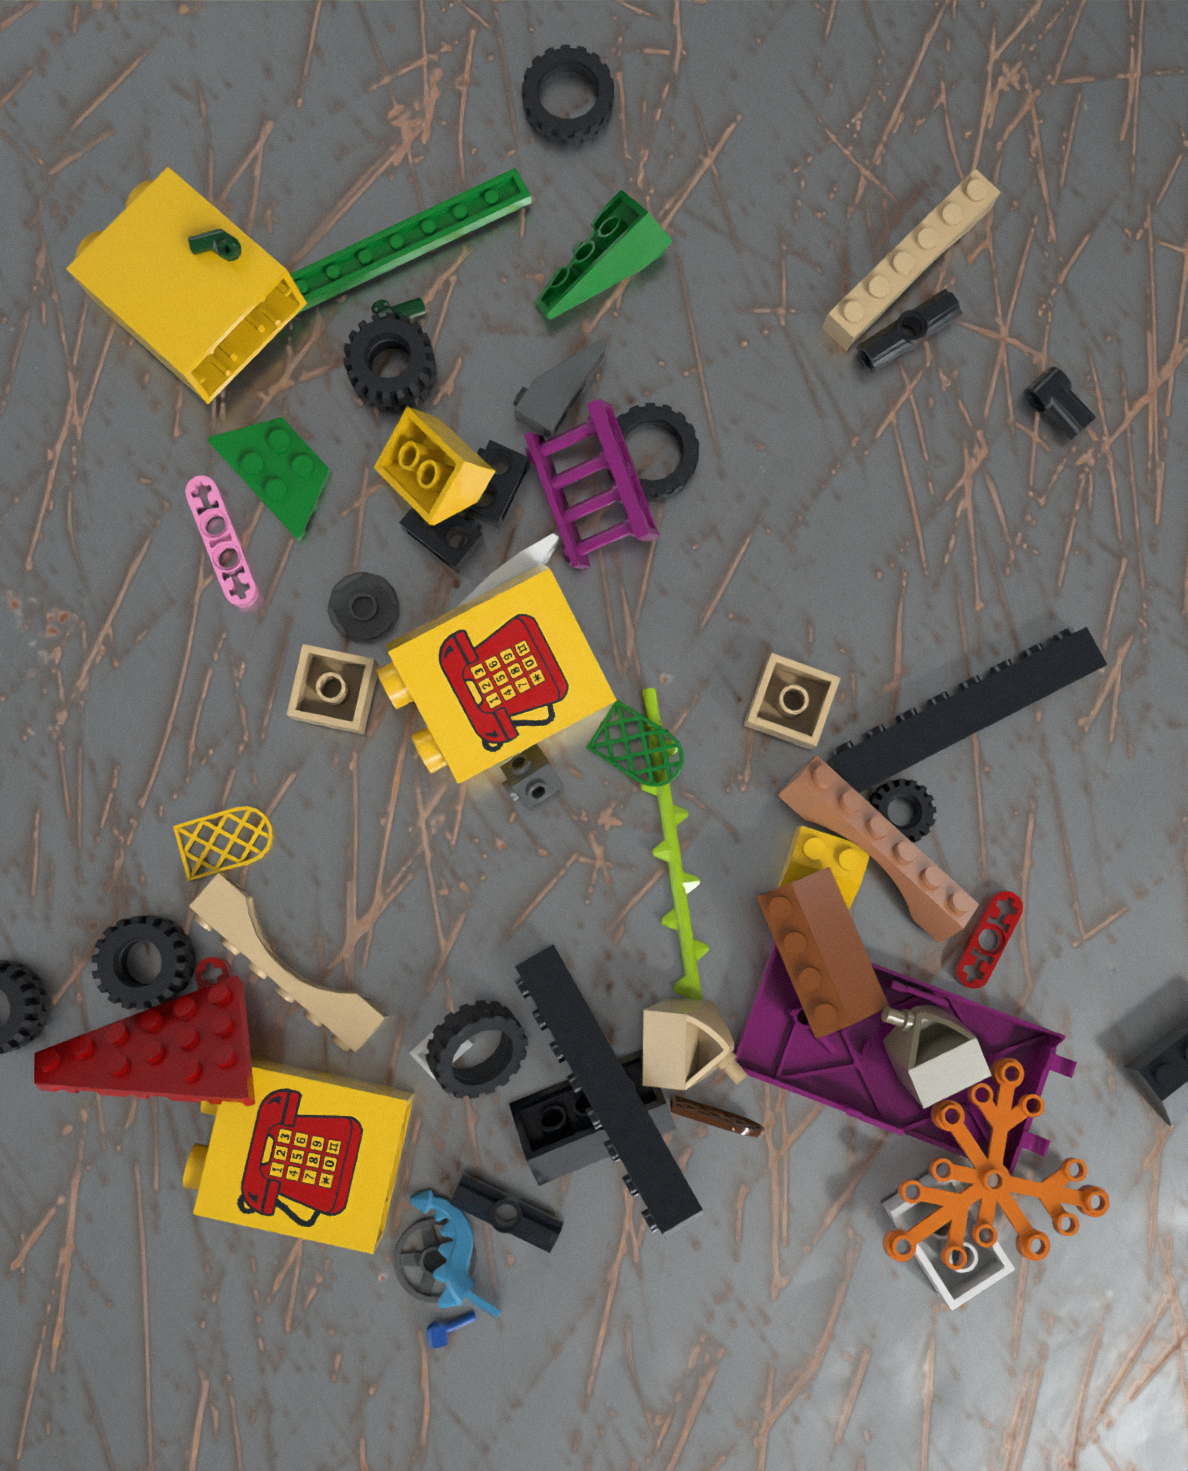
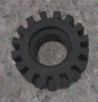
[869,779,937,843]

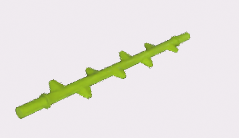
[641,688,709,1000]

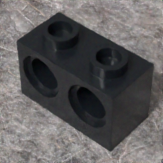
[462,440,530,529]
[399,507,484,574]

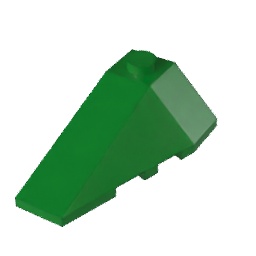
[534,189,673,320]

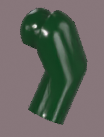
[188,229,242,261]
[371,297,426,320]

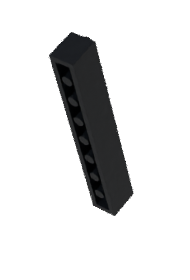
[826,626,1108,793]
[514,944,705,1238]

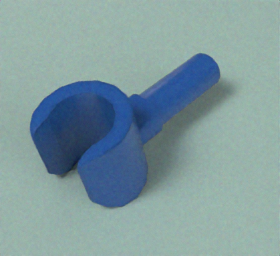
[426,1311,477,1348]

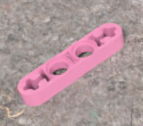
[185,475,259,608]

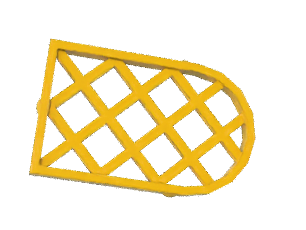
[173,806,274,882]

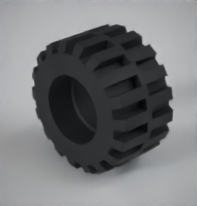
[343,312,437,412]
[91,915,195,1010]
[0,960,48,1054]

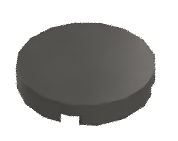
[327,572,400,644]

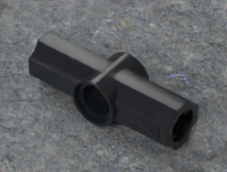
[856,289,962,373]
[449,1173,564,1253]

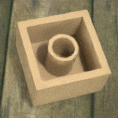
[286,644,380,735]
[743,653,841,750]

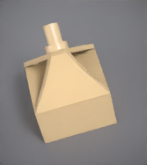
[643,997,748,1090]

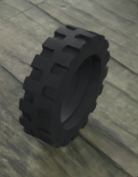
[522,44,614,145]
[608,403,699,502]
[426,1000,528,1099]

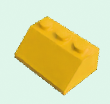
[373,407,495,525]

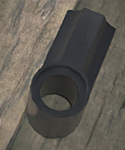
[1023,366,1096,440]

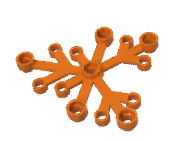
[883,1058,1109,1270]

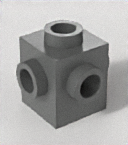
[500,743,564,809]

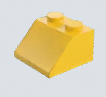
[778,826,870,910]

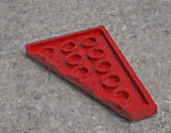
[34,975,255,1107]

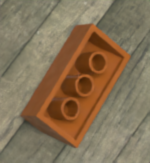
[756,867,889,1039]

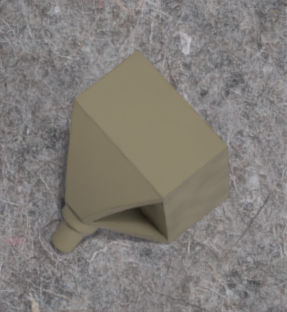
[881,1005,992,1109]

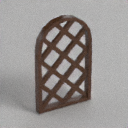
[670,1094,765,1138]

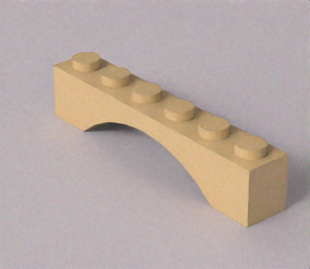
[822,168,1001,352]
[189,873,389,1053]

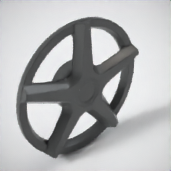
[393,1217,477,1303]

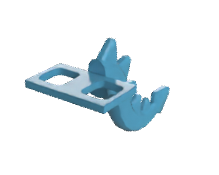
[410,1189,501,1319]

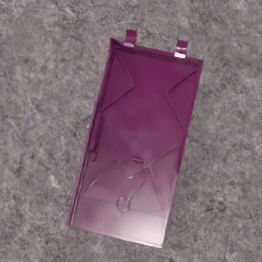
[733,938,1077,1176]

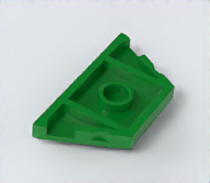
[207,417,331,542]

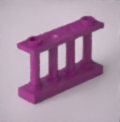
[524,399,660,569]

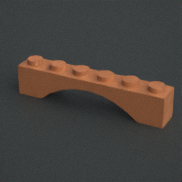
[778,755,979,943]

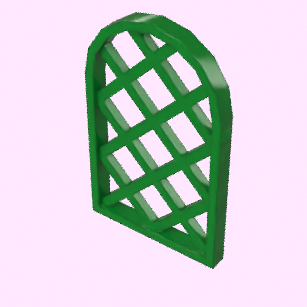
[586,699,684,787]

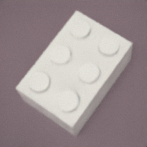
[882,1164,1015,1311]

